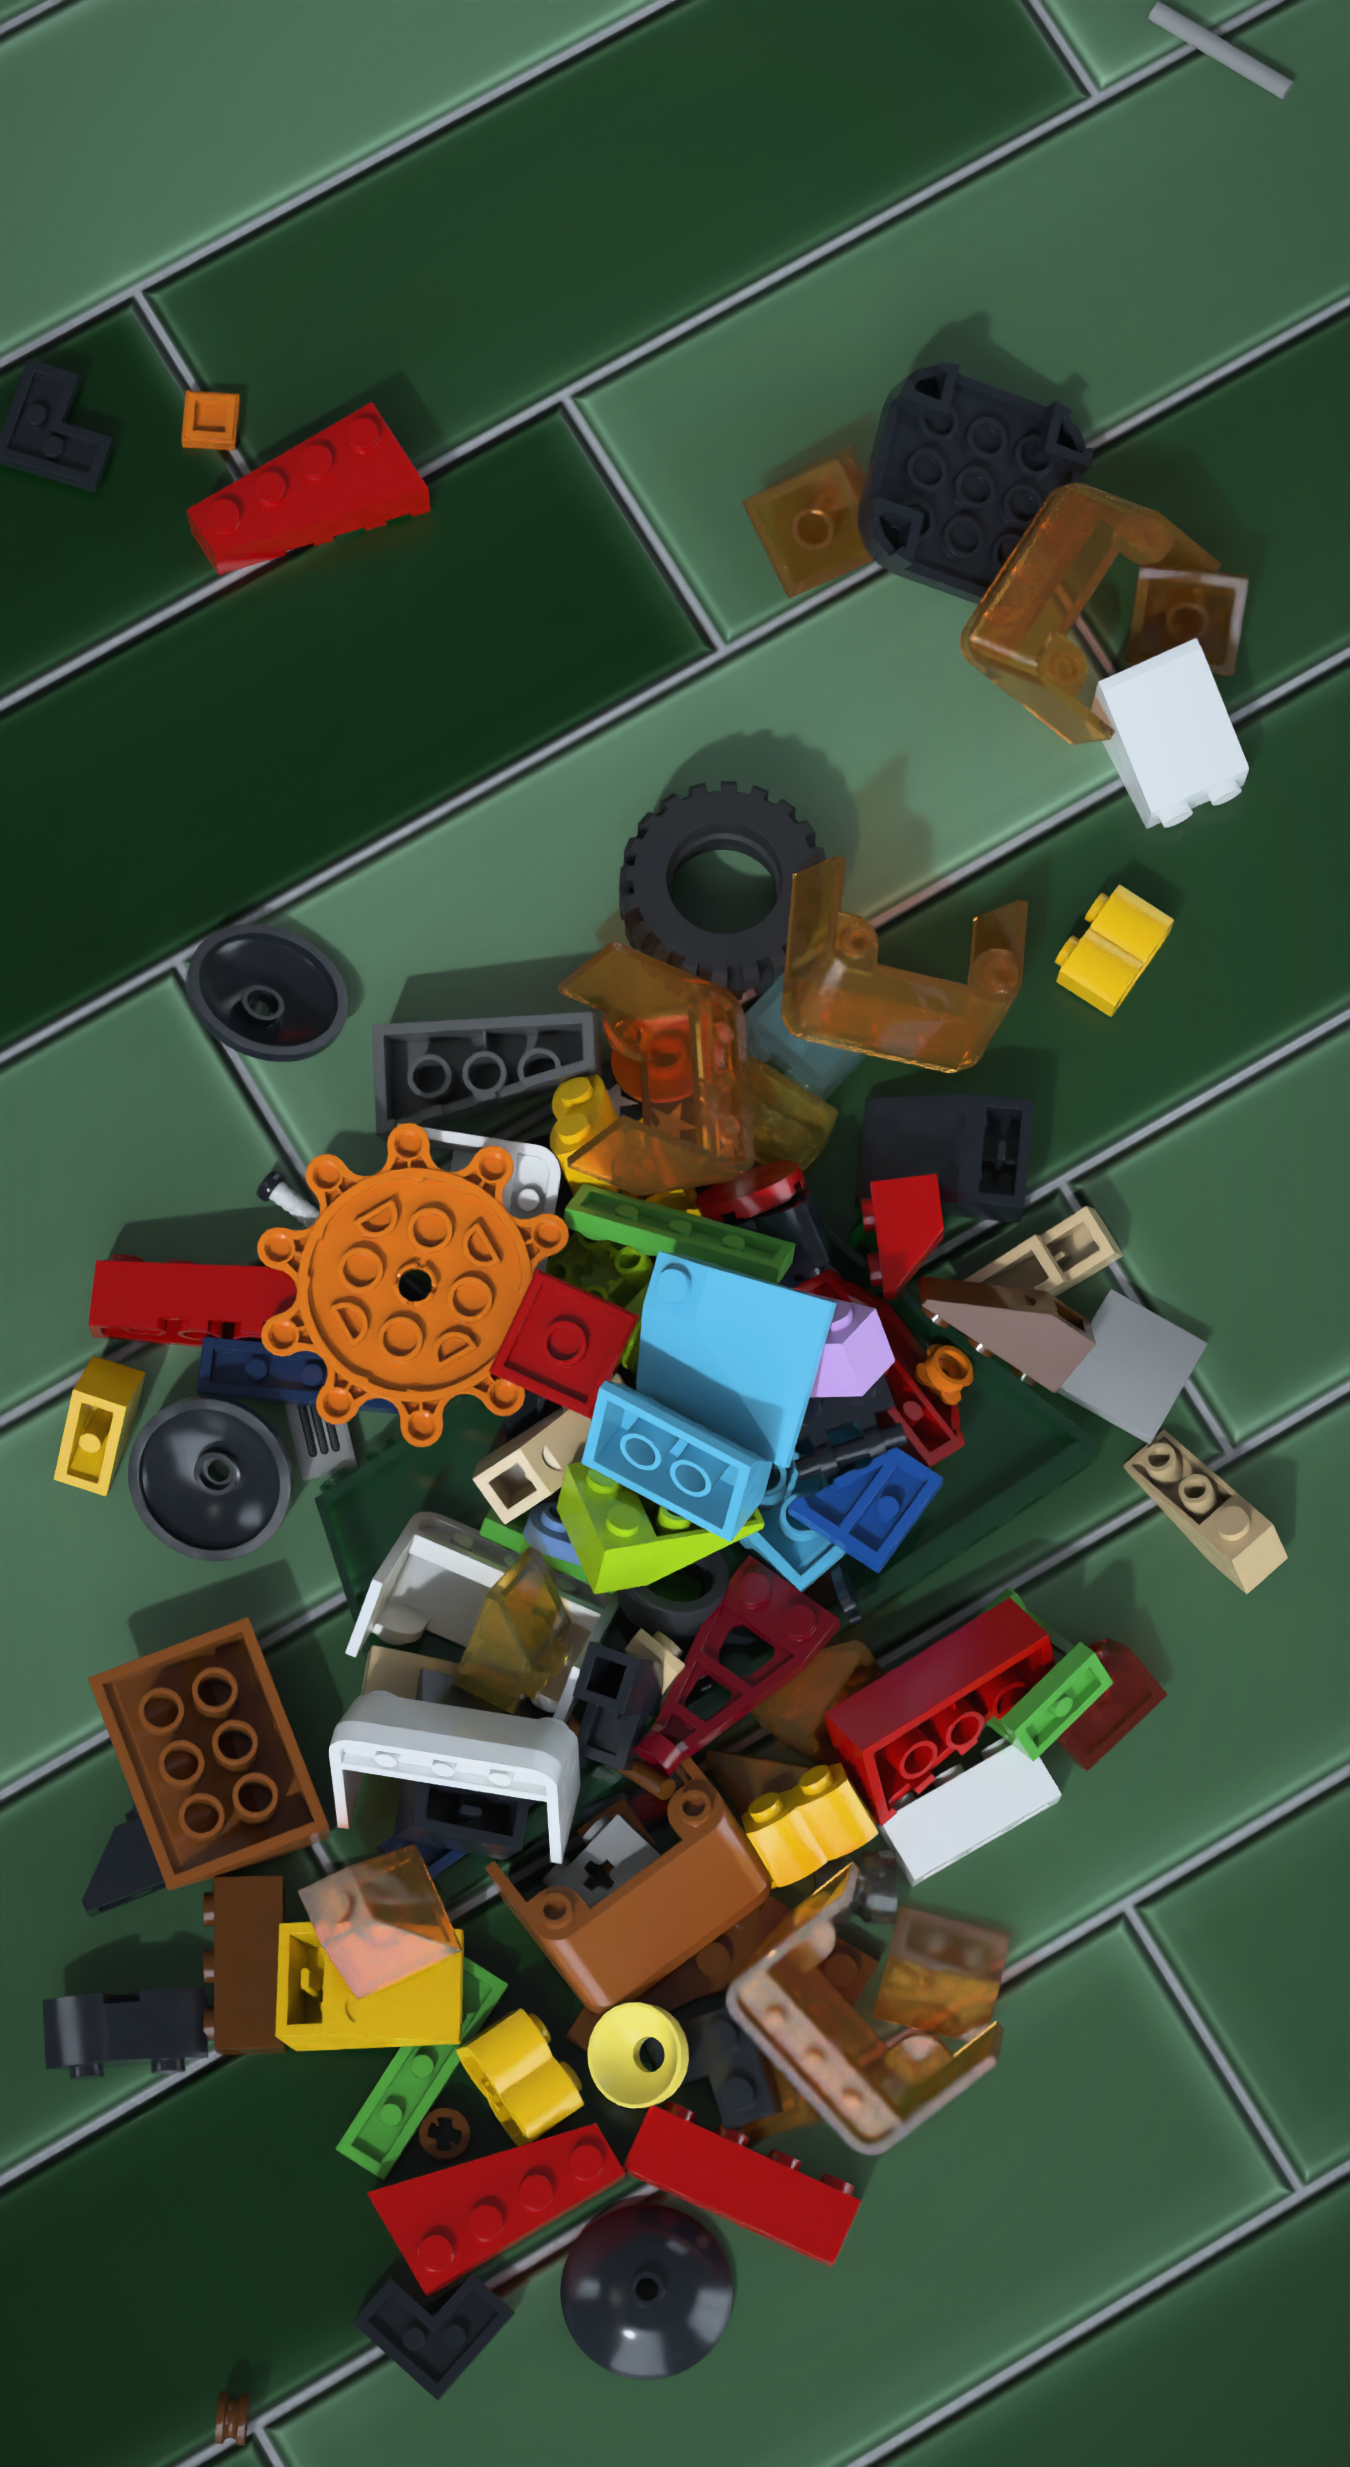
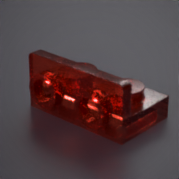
[1056,1638,1168,1772]

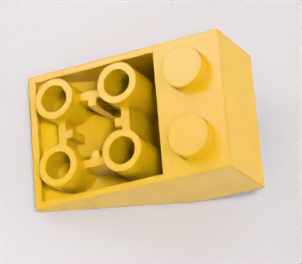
[275,1921,464,2051]

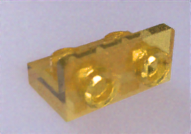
[701,1055,838,1172]

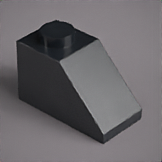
[82,1808,167,1918]

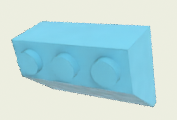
[581,1380,773,1542]

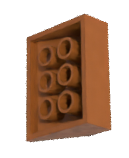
[88,1617,330,1891]

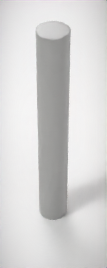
[1148,1,1293,100]

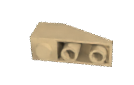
[472,1371,627,1525]
[1123,1430,1288,1594]

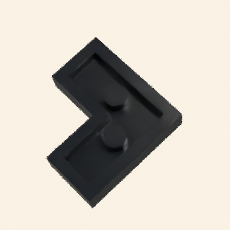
[0,359,114,493]
[645,2001,784,2130]
[352,2273,516,2401]

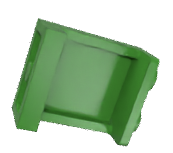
[975,1588,1113,1762]

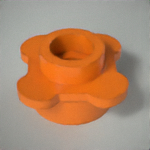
[914,1344,974,1405]

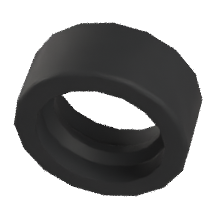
[617,1550,729,1639]

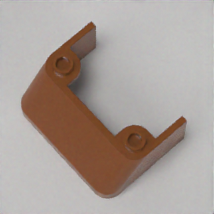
[485,1736,772,2014]

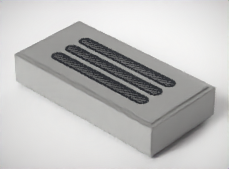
[285,1404,357,1481]

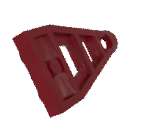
[635,1555,840,1777]

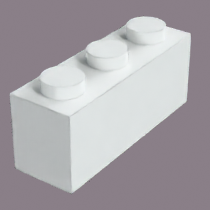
[878,1738,1062,1887]

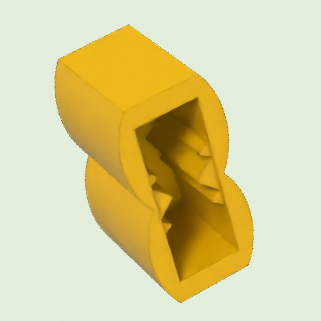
[1055,884,1174,1017]
[550,1074,626,1197]
[741,1763,878,1887]
[456,2008,584,2146]

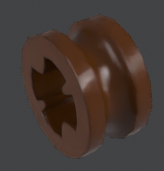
[419,2108,471,2162]
[215,2391,250,2446]

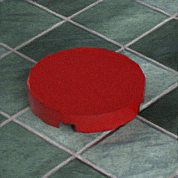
[695,1160,806,1223]

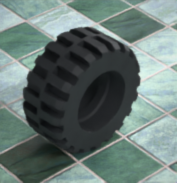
[619,781,829,1001]

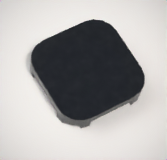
[858,361,1093,613]

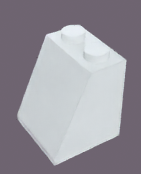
[1089,638,1249,829]

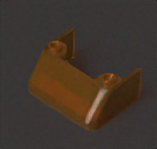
[960,482,1221,745]
[781,855,1028,1073]
[558,941,755,1196]
[726,1861,1004,2155]

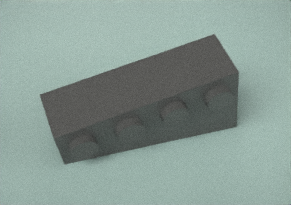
[372,1011,603,1143]

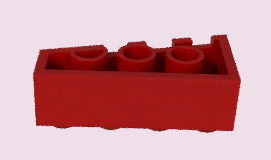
[187,402,430,575]
[88,1254,297,1348]
[824,1597,1056,1827]
[367,2123,626,2298]

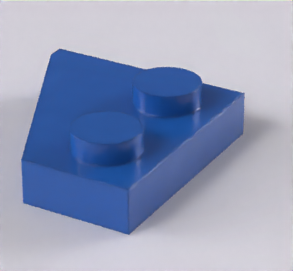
[788,1447,943,1574]

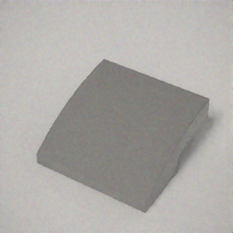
[1057,1289,1208,1445]

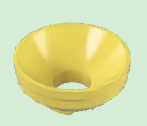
[588,2002,689,2108]

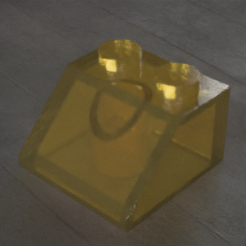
[453,1546,572,1714]

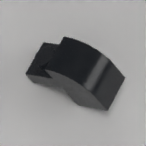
[572,1641,663,1771]

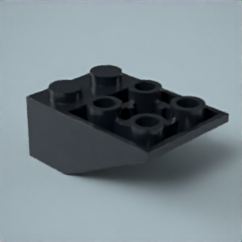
[855,1094,1035,1223]
[393,1668,531,1860]

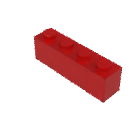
[622,2101,862,2268]

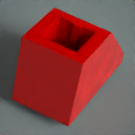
[860,1174,944,1301]

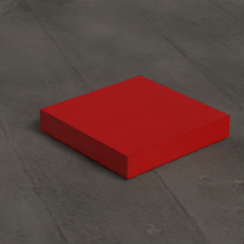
[489,1269,641,1420]

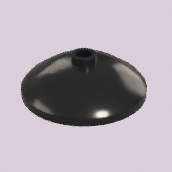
[185,924,349,1062]
[128,1396,294,1561]
[560,2204,733,2380]

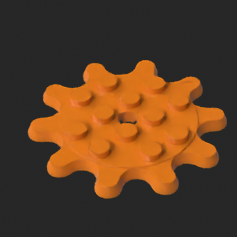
[257,1123,569,1448]

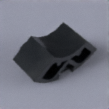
[43,1988,208,2080]

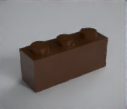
[203,1876,287,2055]

